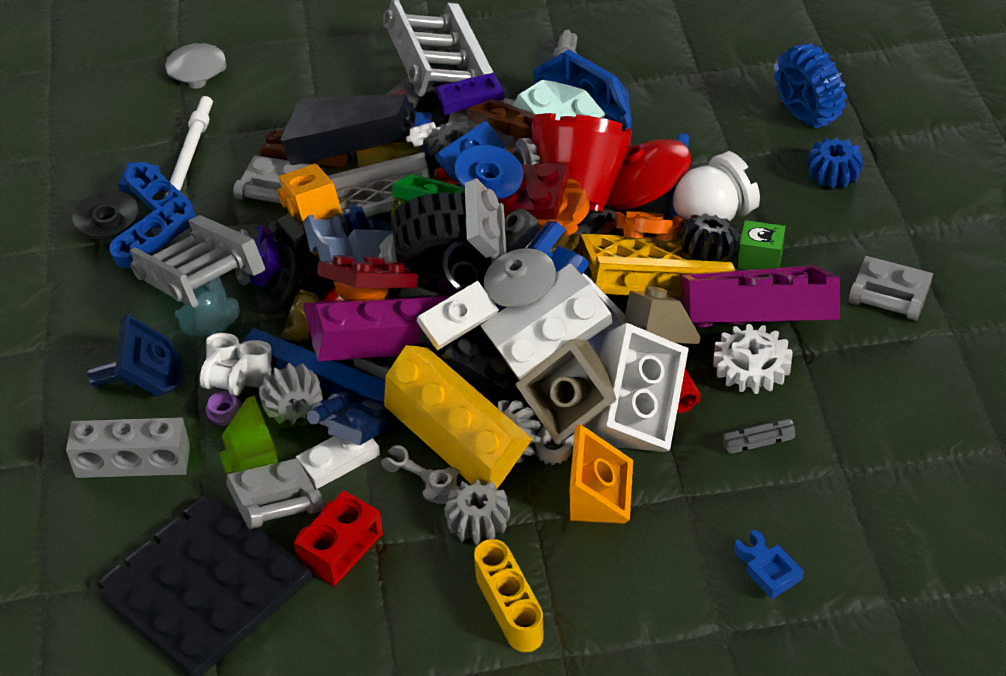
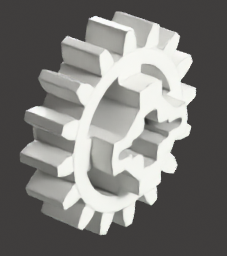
[713,324,792,394]

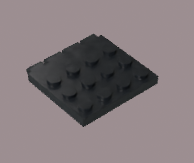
[96,495,313,676]

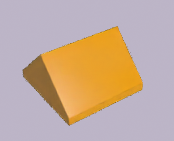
[570,424,633,523]

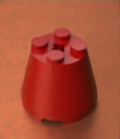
[531,113,632,215]

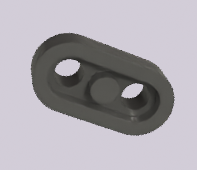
[489,209,539,264]

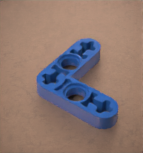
[109,162,196,268]

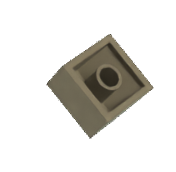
[515,339,617,445]

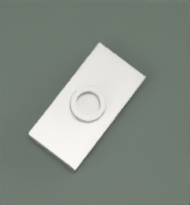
[417,281,499,350]

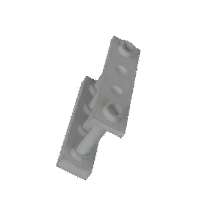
[383,0,493,96]
[129,215,266,308]

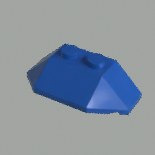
[533,49,631,145]

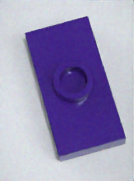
[434,72,504,115]

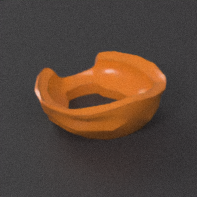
[333,281,389,300]

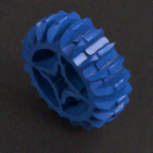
[773,43,847,128]

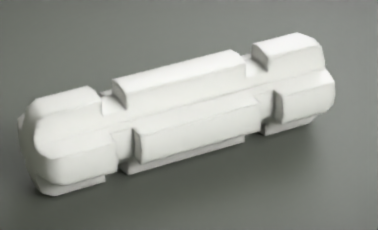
[406,122,440,147]

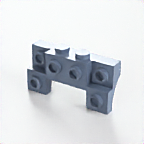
[303,215,393,261]

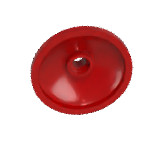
[606,139,691,210]

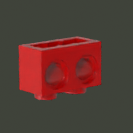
[294,490,383,587]

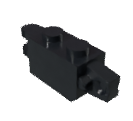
[413,330,530,407]

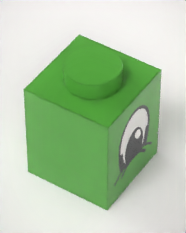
[735,220,786,270]

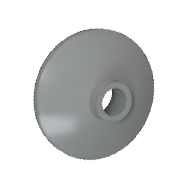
[484,248,556,308]

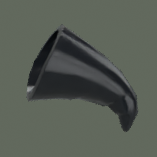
[410,239,491,296]

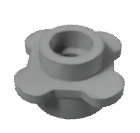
[421,467,460,504]

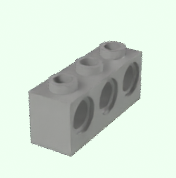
[66,418,190,478]

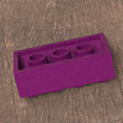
[303,295,463,361]

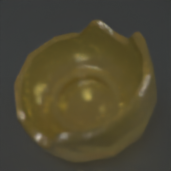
[281,289,321,343]

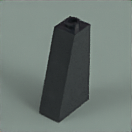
[280,94,416,165]

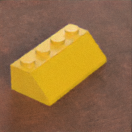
[384,345,533,489]

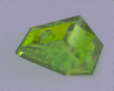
[219,396,278,473]

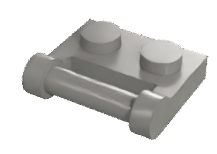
[233,155,309,208]
[848,256,933,321]
[226,458,323,529]

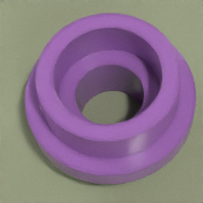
[206,391,242,426]

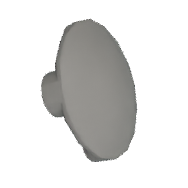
[165,43,227,88]

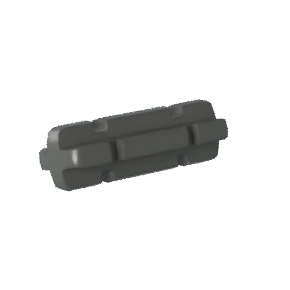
[723,418,796,454]

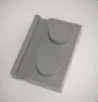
[465,178,506,263]

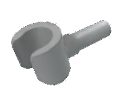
[381,445,427,477]

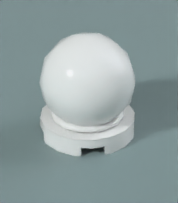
[673,151,760,224]

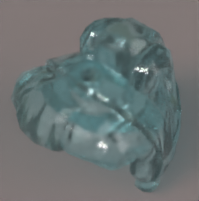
[174,277,239,337]

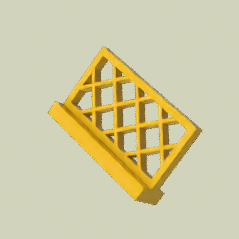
[579,234,735,297]

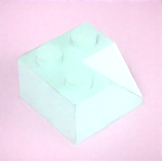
[512,80,605,120]

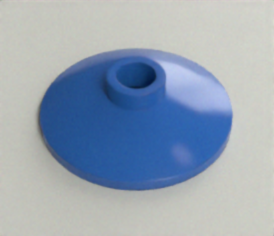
[454,145,523,199]

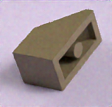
[623,286,700,344]

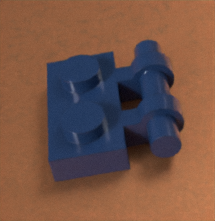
[307,391,396,446]

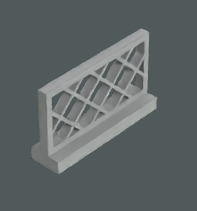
[297,152,431,224]

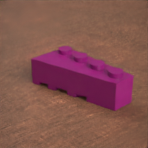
[680,265,840,327]

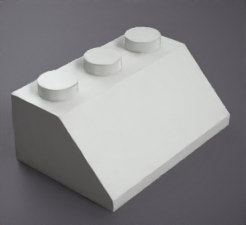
[480,263,613,381]
[586,323,689,452]

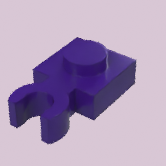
[249,225,281,287]

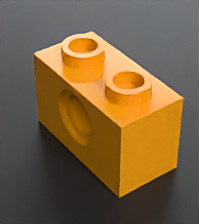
[277,163,342,223]

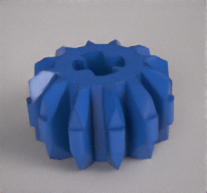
[806,136,863,190]

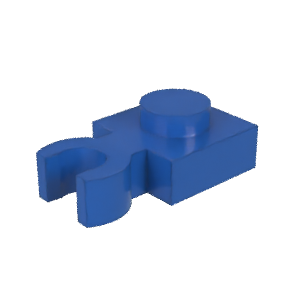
[734,530,804,599]

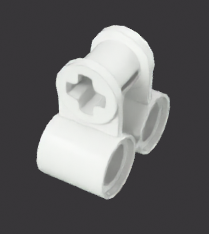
[200,333,272,396]

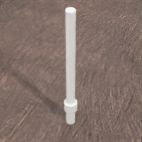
[151,96,213,236]

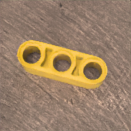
[474,539,544,653]

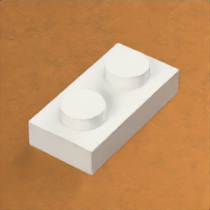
[296,436,380,489]

